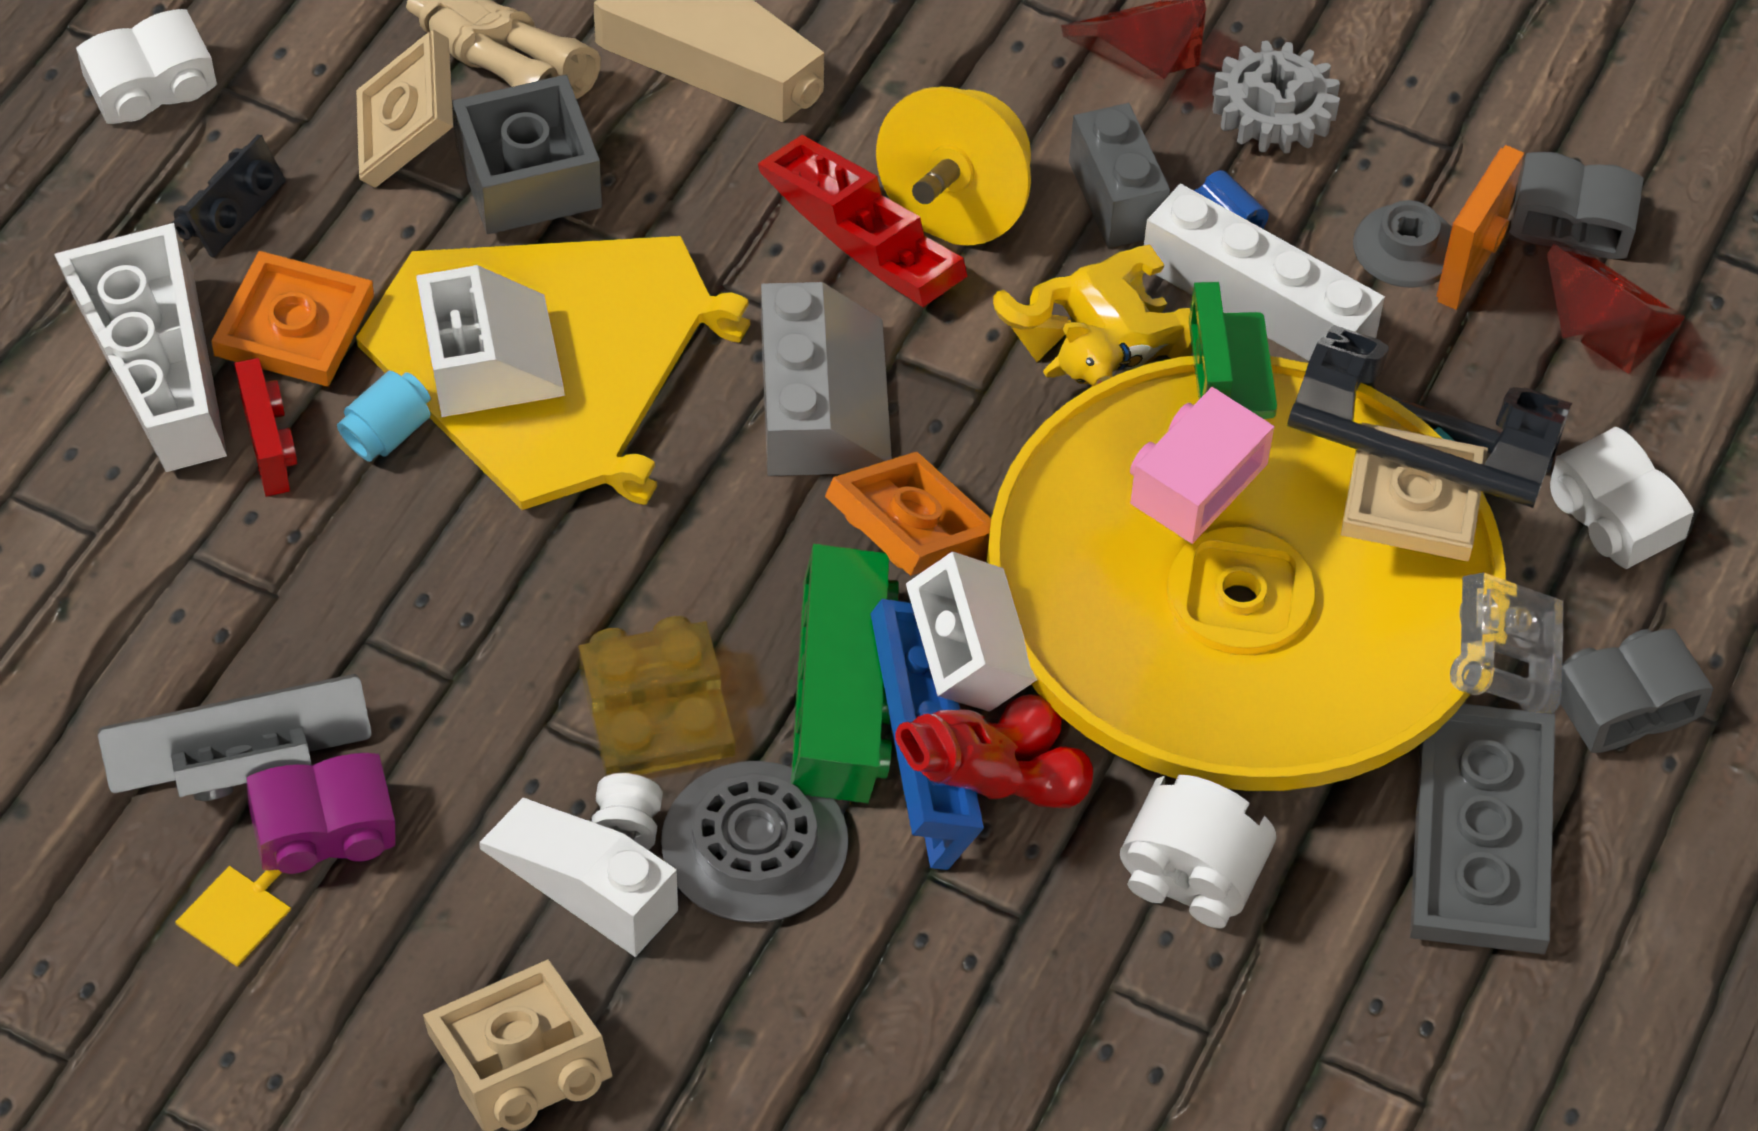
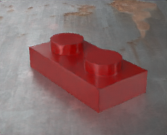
[235,358,297,497]

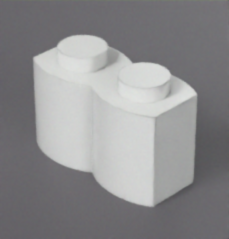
[76,9,217,124]
[1550,427,1694,569]

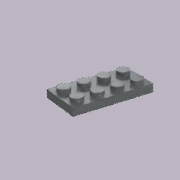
[1410,704,1555,954]

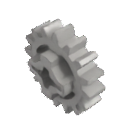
[1212,41,1340,153]

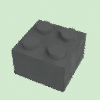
[452,74,602,235]

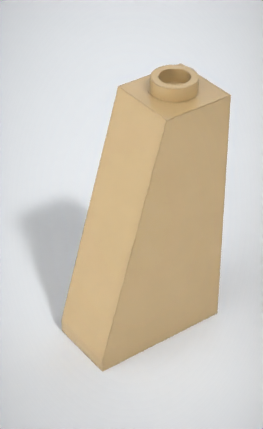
[594,0,824,122]

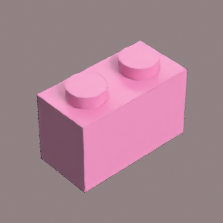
[1130,387,1274,544]

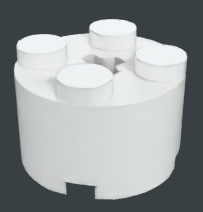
[1120,775,1277,928]

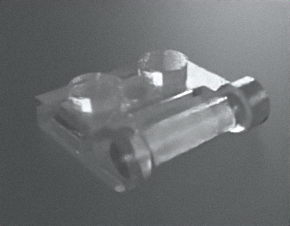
[1450,573,1563,714]

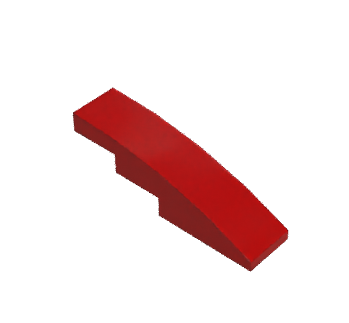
[758,135,968,307]

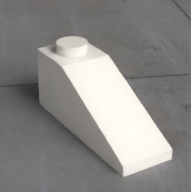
[480,798,678,957]

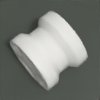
[591,773,663,850]

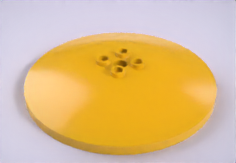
[987,356,1506,791]

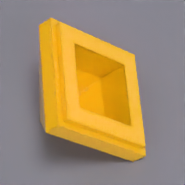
[1011,315,1071,363]

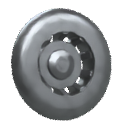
[661,761,848,923]

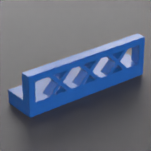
[870,599,984,870]

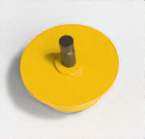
[876,86,1031,245]

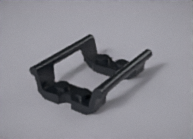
[1287,325,1572,508]

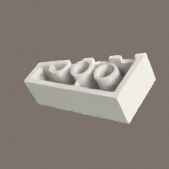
[54,223,227,472]

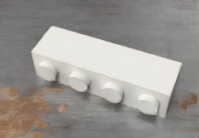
[1144,183,1385,361]

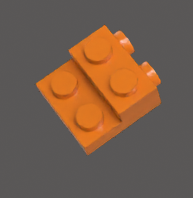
[825,452,991,576]

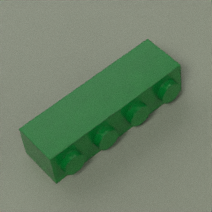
[791,543,899,803]

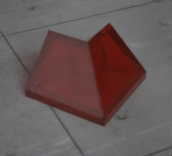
[1061,0,1206,80]
[1547,244,1685,374]

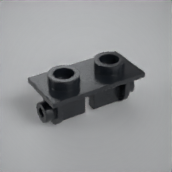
[172,134,286,257]

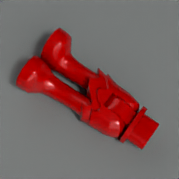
[895,694,1093,809]

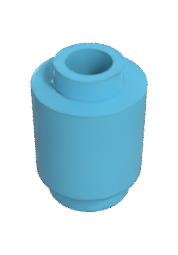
[337,371,431,462]

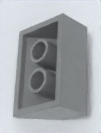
[761,282,892,476]

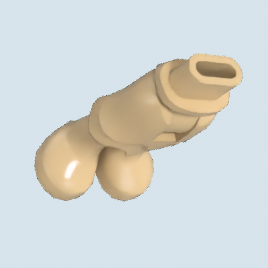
[406,0,601,99]

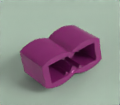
[246,753,395,874]

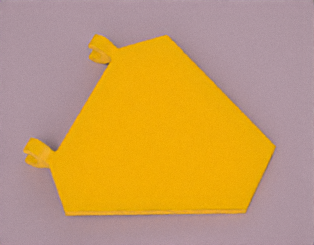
[356,236,750,510]

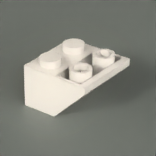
[416,265,565,417]

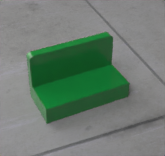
[1189,282,1277,419]

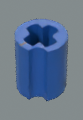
[1194,170,1269,229]

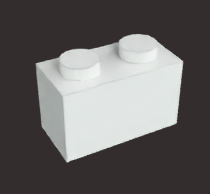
[906,551,1037,711]

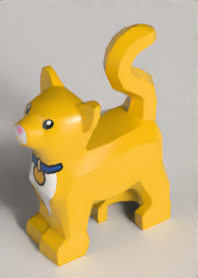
[993,244,1193,386]

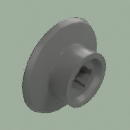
[1353,200,1452,288]

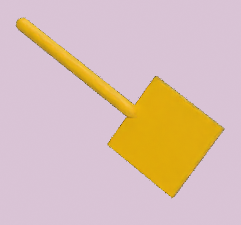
[175,866,291,967]

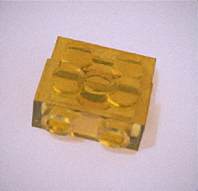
[579,616,735,776]

